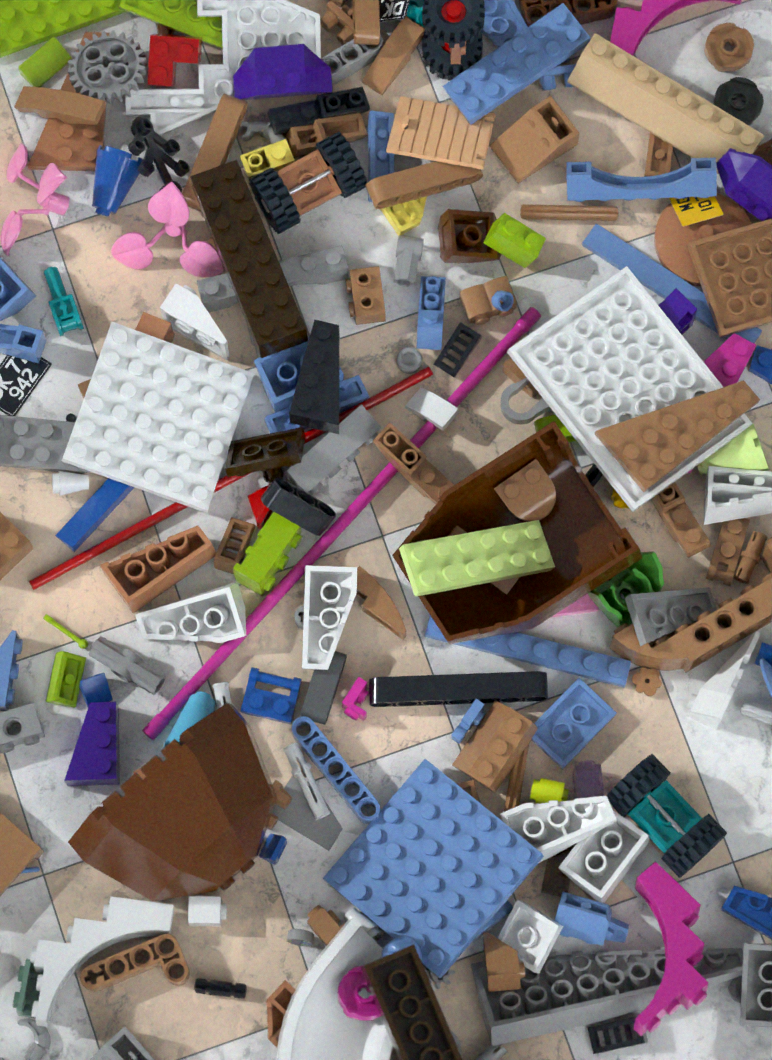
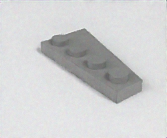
[625,587,717,647]

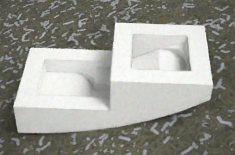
[405,388,459,431]

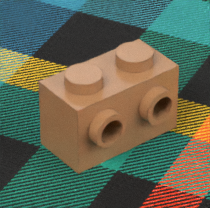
[345,266,386,325]

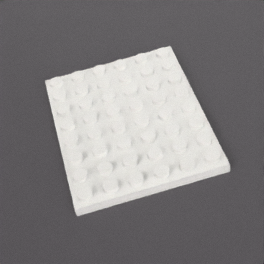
[507,266,753,512]

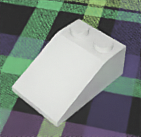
[160,284,230,361]

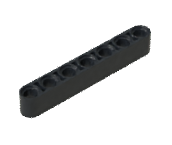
[369,671,548,707]

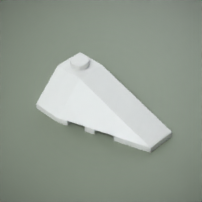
[302,565,357,670]
[135,582,246,643]
[686,631,761,730]
[500,796,617,863]

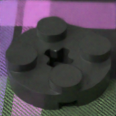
[714,77,764,126]

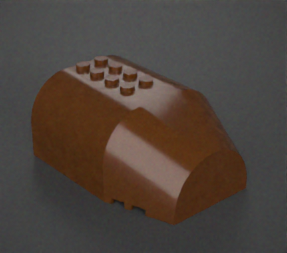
[392,421,642,644]

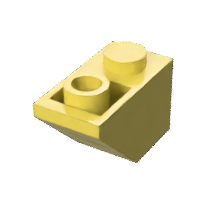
[240,139,295,179]

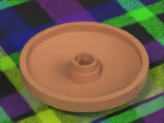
[654,193,751,287]

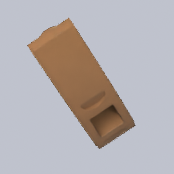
[372,422,454,504]
[651,482,711,558]

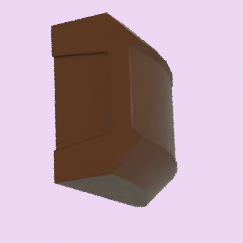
[437,209,502,263]

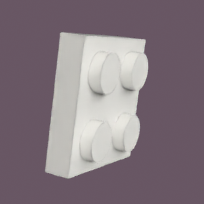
[498,900,563,973]

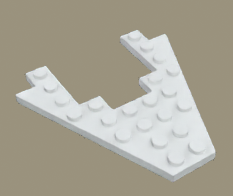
[125,0,321,136]

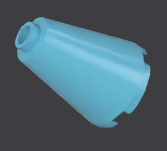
[163,692,215,748]

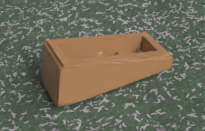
[214,517,255,574]

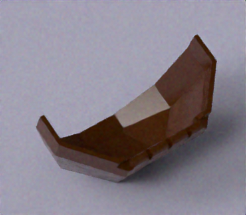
[68,703,277,901]

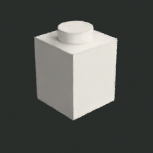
[188,896,227,927]

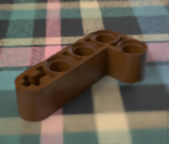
[519,0,618,27]

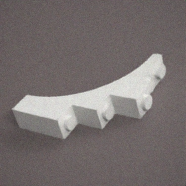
[30,897,174,1027]

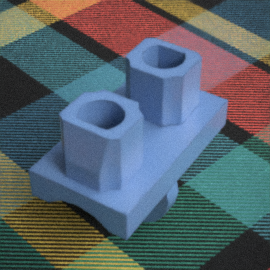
[539,58,576,91]

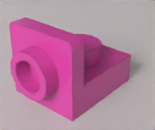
[342,677,369,721]

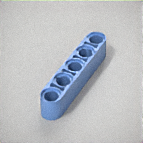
[292,716,380,825]

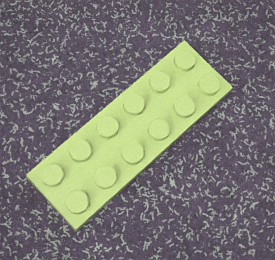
[399,520,555,597]

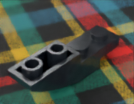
[268,87,370,135]

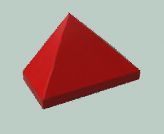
[248,484,273,530]

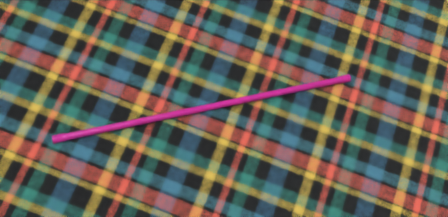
[142,307,541,741]

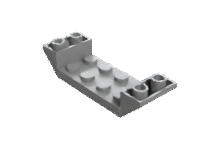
[0,415,90,474]

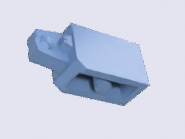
[554,891,629,946]

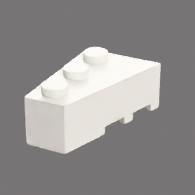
[704,466,772,525]

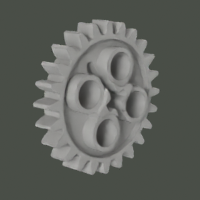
[67,30,148,105]

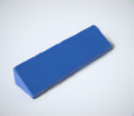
[55,478,135,552]

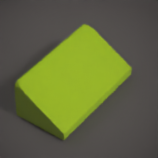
[18,37,73,87]
[46,651,86,708]

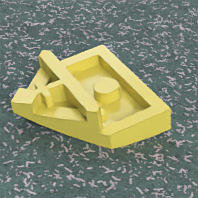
[380,196,427,236]

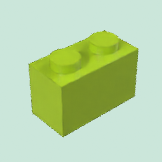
[484,212,546,268]

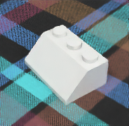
[559,810,649,903]

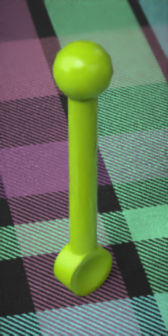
[43,614,88,649]

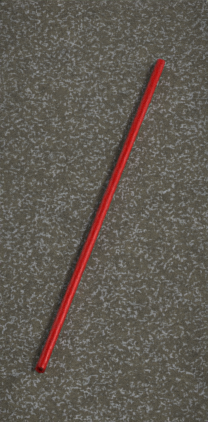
[29,366,433,590]

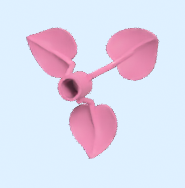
[1,143,69,256]
[111,182,225,278]

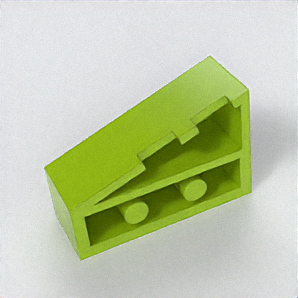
[233,512,303,596]

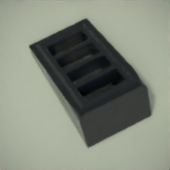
[434,322,482,378]
[588,1017,648,1054]

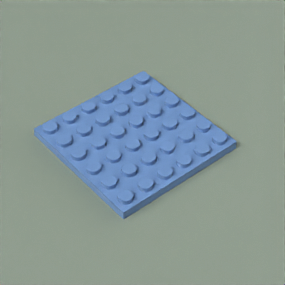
[323,759,544,979]

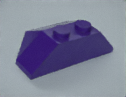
[233,44,333,100]
[716,148,772,221]

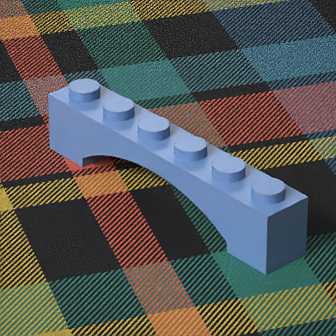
[566,157,717,202]
[0,324,46,363]

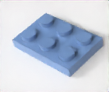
[531,678,617,770]

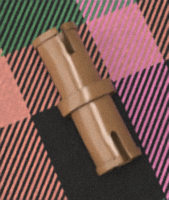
[733,531,768,584]

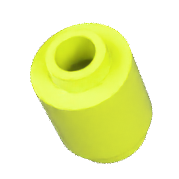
[530,778,569,804]

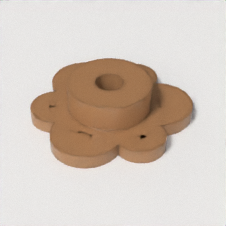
[632,667,662,696]

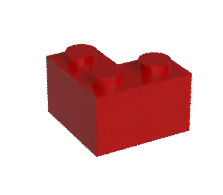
[147,34,202,87]

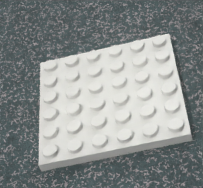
[62,322,254,513]

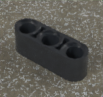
[261,477,336,536]

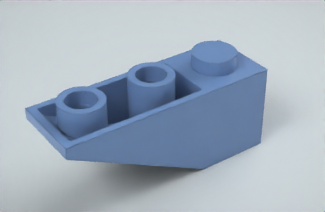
[417,276,446,350]
[0,630,23,711]

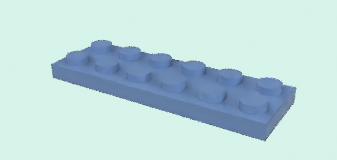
[443,3,591,125]

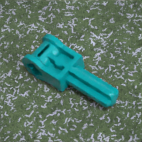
[44,266,84,337]

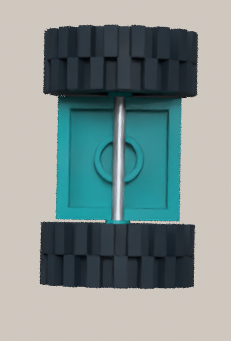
[606,753,727,878]

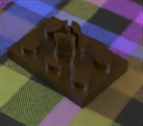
[225,427,306,483]

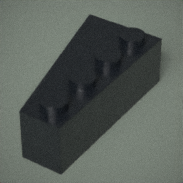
[289,319,340,434]

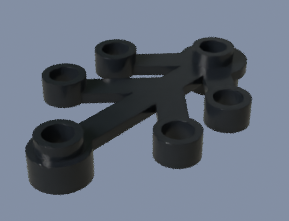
[128,117,190,192]

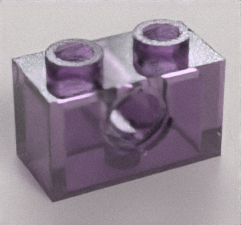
[572,760,604,800]

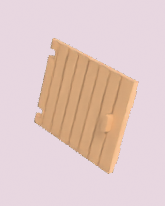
[386,96,496,170]

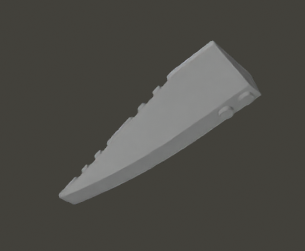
[471,948,743,1046]

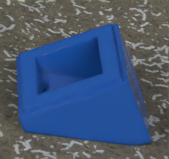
[79,673,113,707]
[259,834,287,865]

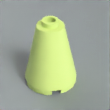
[697,424,769,476]

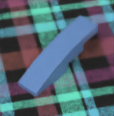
[264,375,369,433]

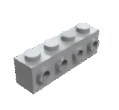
[283,404,381,495]

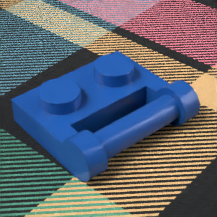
[241,667,302,725]

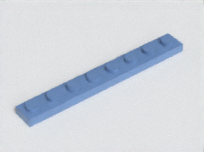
[425,615,631,688]

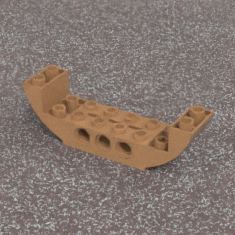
[609,537,772,673]

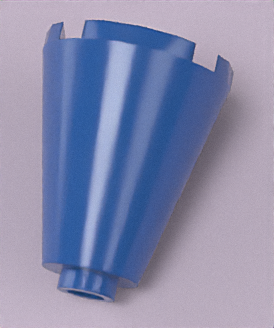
[92,145,143,217]

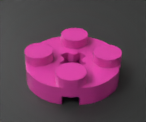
[337,966,381,1021]

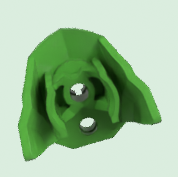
[588,551,664,628]

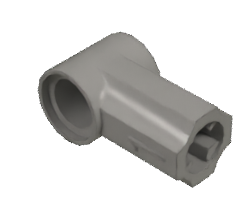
[393,235,424,287]

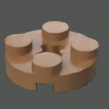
[704,23,754,72]

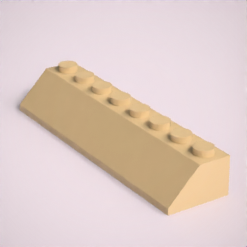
[567,33,764,174]

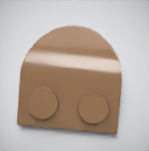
[494,459,556,522]

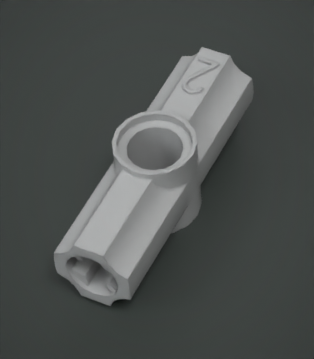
[89,636,166,695]

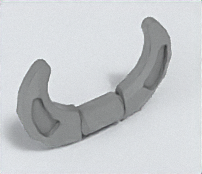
[0,1018,51,1060]

